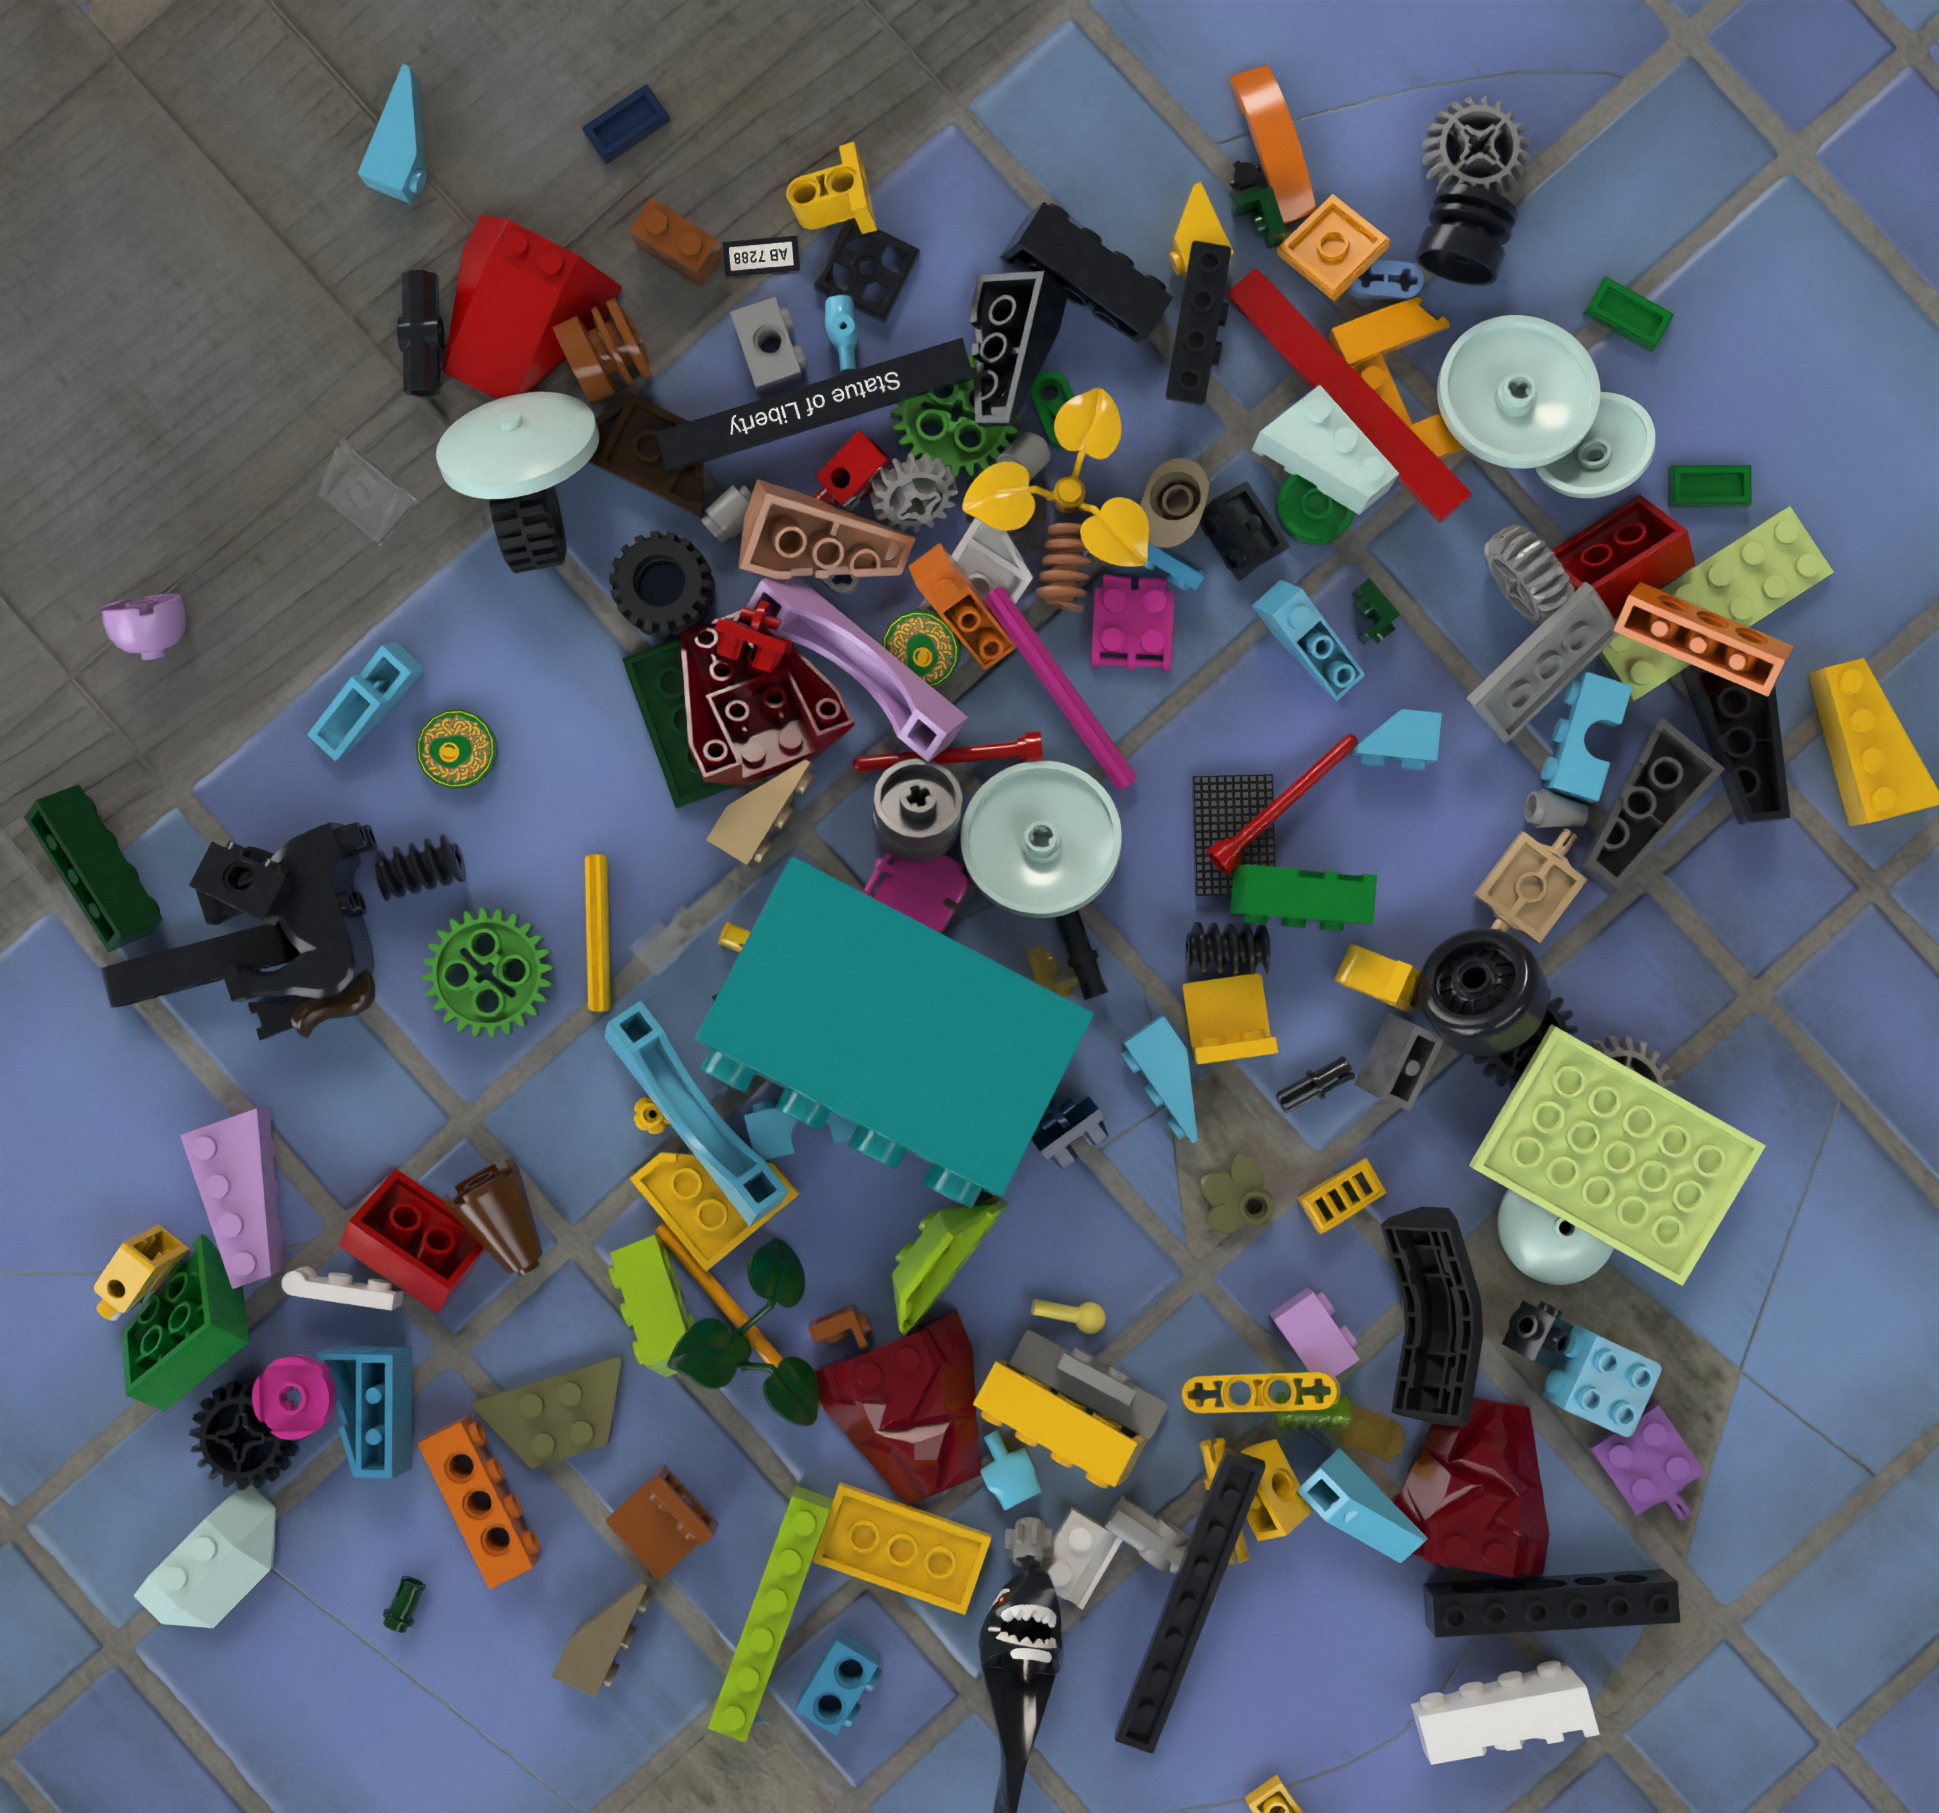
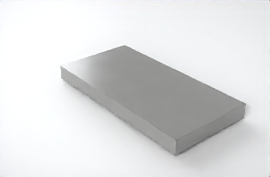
[1466,582,1619,744]

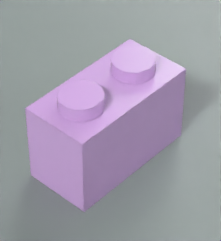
[1269,1287,1360,1387]

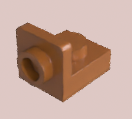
[808,1303,873,1350]

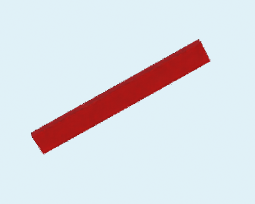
[1226,267,1472,523]

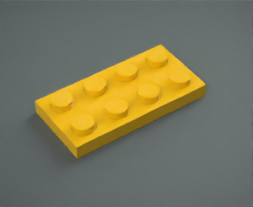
[812,1482,991,1615]

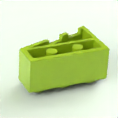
[608,1235,695,1378]

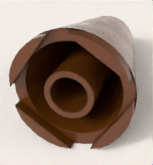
[442,1159,543,1276]

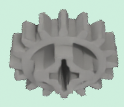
[869,453,958,533]

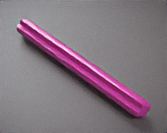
[984,586,1137,790]

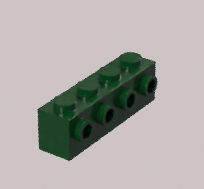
[24,784,163,953]

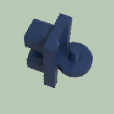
[1031,1096,1108,1169]

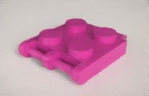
[1091,575,1174,672]
[859,852,972,934]

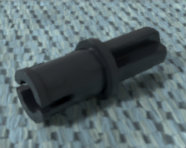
[1276,1055,1355,1113]

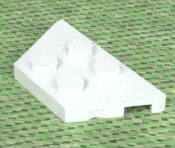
[919,518,1034,611]

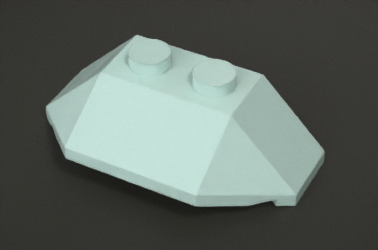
[134,1483,278,1628]

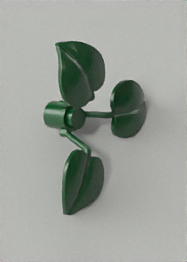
[667,1238,820,1426]

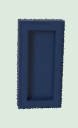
[582,84,671,164]

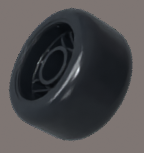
[1418,928,1549,1057]

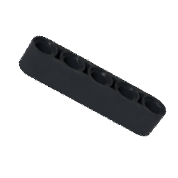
[101,921,301,1008]

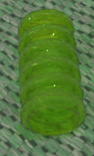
[1274,1392,1351,1430]

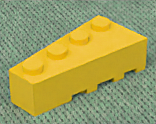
[973,1359,1148,1489]

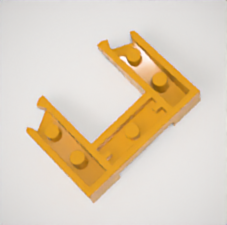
[1327,296,1465,460]

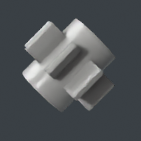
[1004,1517,1054,1569]

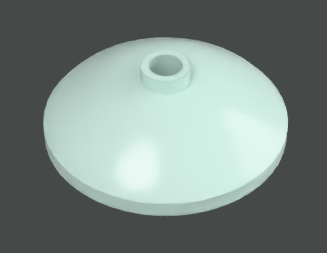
[1535,392,1656,498]
[1497,1188,1614,1285]

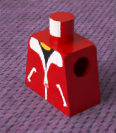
[813,430,894,510]

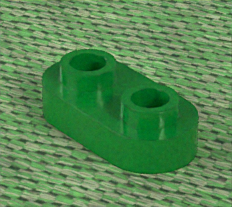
[1030,371,1075,450]

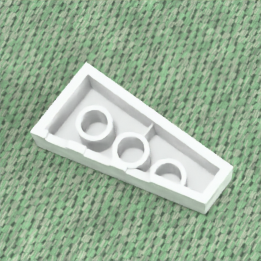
[1411,1660,1600,1765]

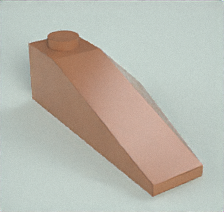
[739,479,916,580]

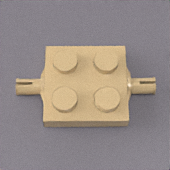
[1472,828,1588,944]

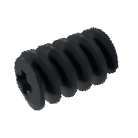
[375,834,466,901]
[1185,922,1270,975]

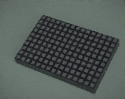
[1192,774,1276,896]

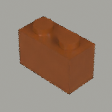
[629,197,723,287]

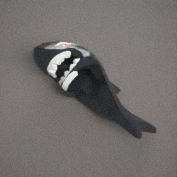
[978,1566,1064,1813]

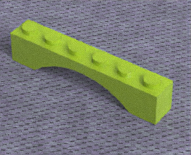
[708,1485,833,1742]

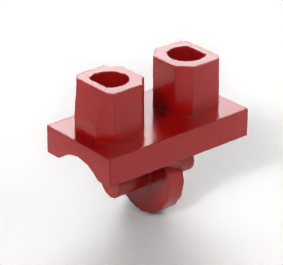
[714,600,794,673]

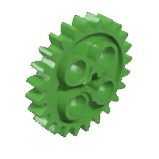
[890,352,1020,481]
[422,908,555,1038]

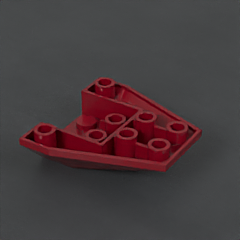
[680,611,855,786]

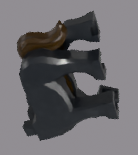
[195,822,378,1041]

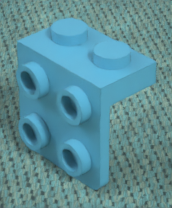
[1542,1324,1662,1437]

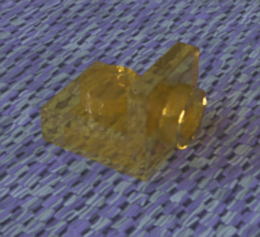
[1025,945,1080,997]
[1338,1403,1406,1465]

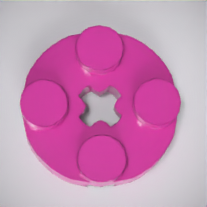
[252,1354,336,1440]

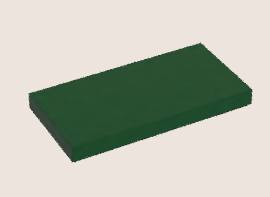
[622,638,740,809]

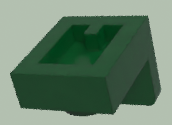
[1231,186,1287,249]
[1351,578,1400,645]

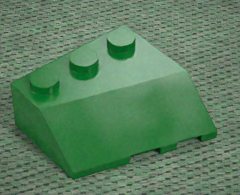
[121,1234,249,1411]

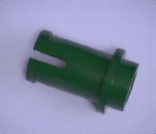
[383,1576,426,1633]

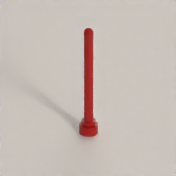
[852,731,1043,772]
[1206,734,1358,875]

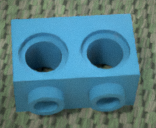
[795,1629,882,1736]

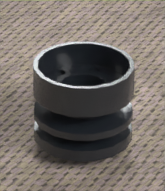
[1415,184,1518,286]

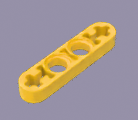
[1182,1372,1341,1413]

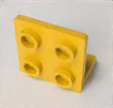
[1182,973,1278,1064]

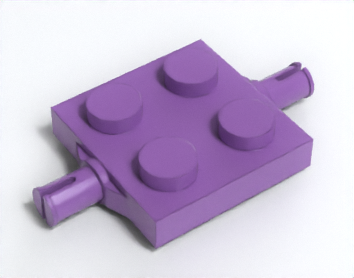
[1588,1402,1705,1520]

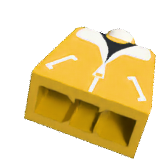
[94,1224,190,1321]

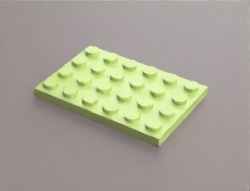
[1469,1025,1766,1286]

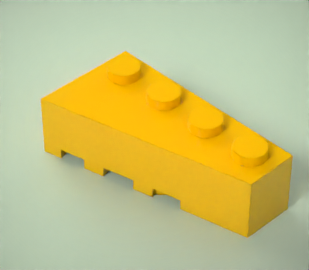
[1807,658,1939,827]

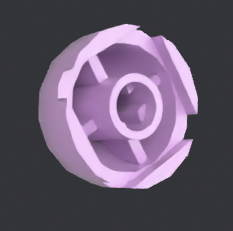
[101,594,187,660]

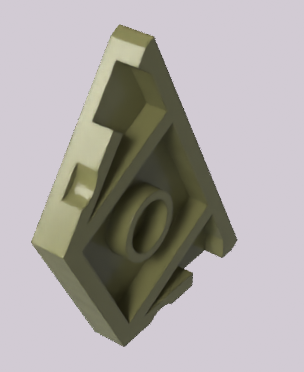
[472,1354,624,1469]

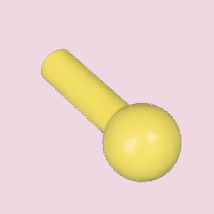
[1031,1299,1106,1334]

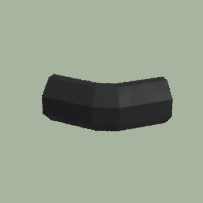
[1381,1207,1483,1427]

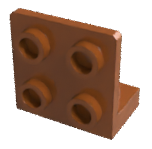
[606,1465,719,1579]

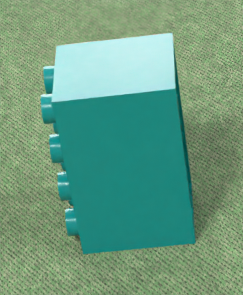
[695,855,1094,1209]

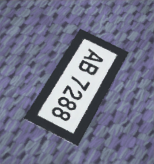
[723,236,800,277]

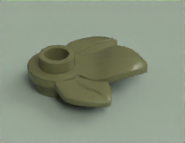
[1199,1153,1275,1233]

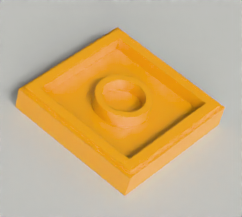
[1276,194,1391,301]

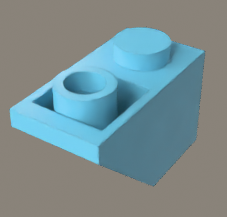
[1351,709,1442,770]

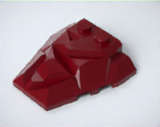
[813,1309,981,1506]
[1391,1397,1550,1577]

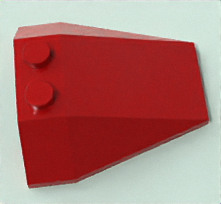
[443,214,622,400]

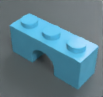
[1541,672,1633,804]
[744,1099,857,1160]

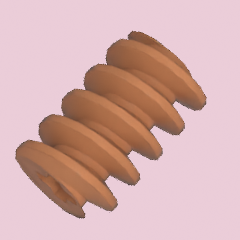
[1035,523,1093,612]

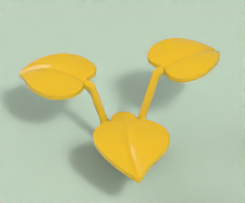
[962,388,1149,567]

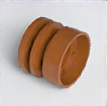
[553,298,653,405]

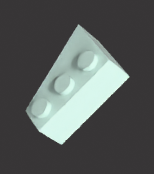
[1251,385,1399,515]

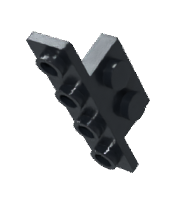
[1165,241,1231,405]

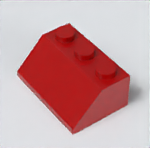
[1551,494,1696,617]
[339,1169,485,1314]

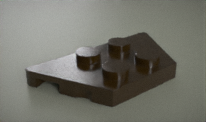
[588,393,704,518]

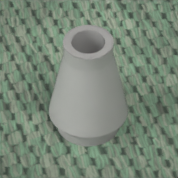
[1524,789,1588,828]

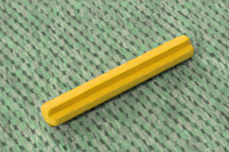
[585,854,611,1012]

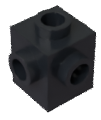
[1502,1301,1574,1370]

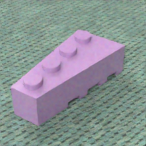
[180,1106,285,1289]

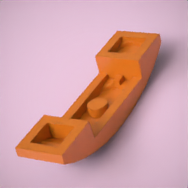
[1229,64,1316,225]

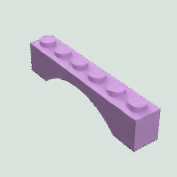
[746,576,968,762]

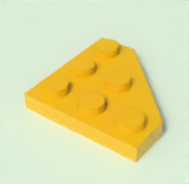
[629,1152,800,1272]

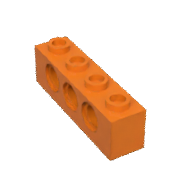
[1613,582,1794,697]
[417,1414,541,1590]

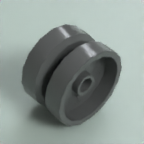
[873,758,963,863]

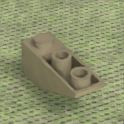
[552,1573,654,1698]

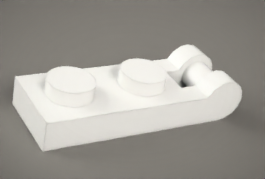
[281,1266,404,1311]

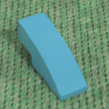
[307,642,425,762]

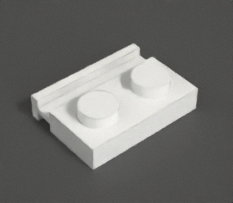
[1040,1507,1123,1610]

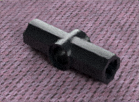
[397,270,445,397]

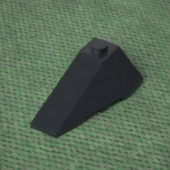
[970,271,1068,426]

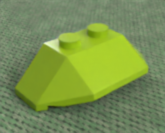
[892,1199,1010,1336]

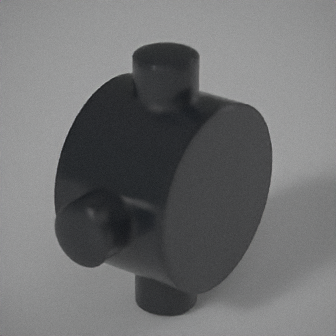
[1229,160,1261,191]

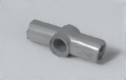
[1103,1495,1190,1575]

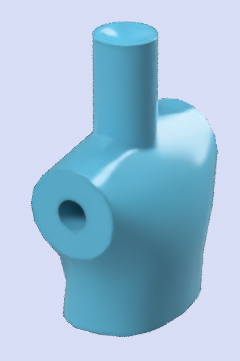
[825,295,858,374]
[980,1430,1042,1511]

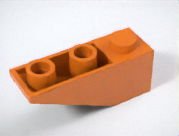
[908,543,1017,670]

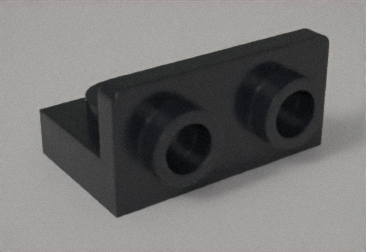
[1200,481,1290,581]

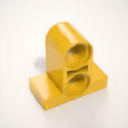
[786,142,877,234]
[1334,943,1420,1016]

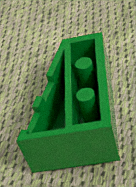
[1230,865,1377,931]

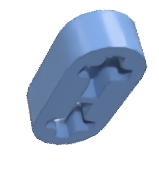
[1347,259,1424,303]

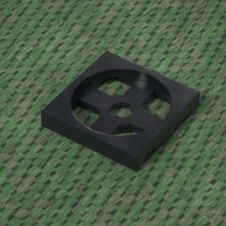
[814,218,920,323]

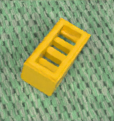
[1297,1158,1387,1235]

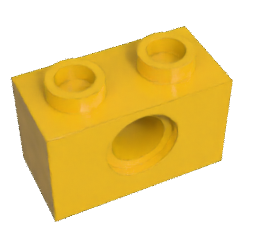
[1241,1439,1313,1541]

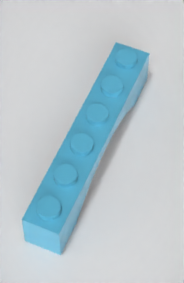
[604,1000,789,1227]

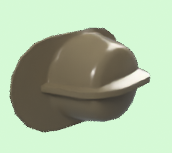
[1140,458,1210,548]

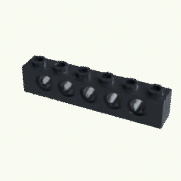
[1423,1569,1680,1638]

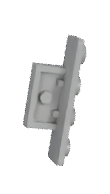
[1009,1329,1168,1439]

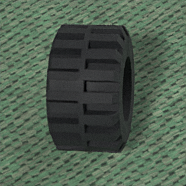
[489,486,567,574]
[609,531,715,638]

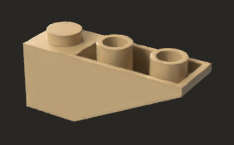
[706,759,814,867]

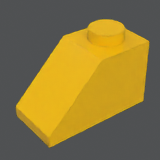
[1168,182,1234,280]

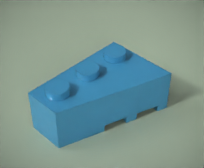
[316,1345,412,1479]

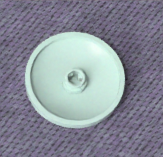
[1437,315,1600,469]
[436,392,599,499]
[960,761,1122,918]

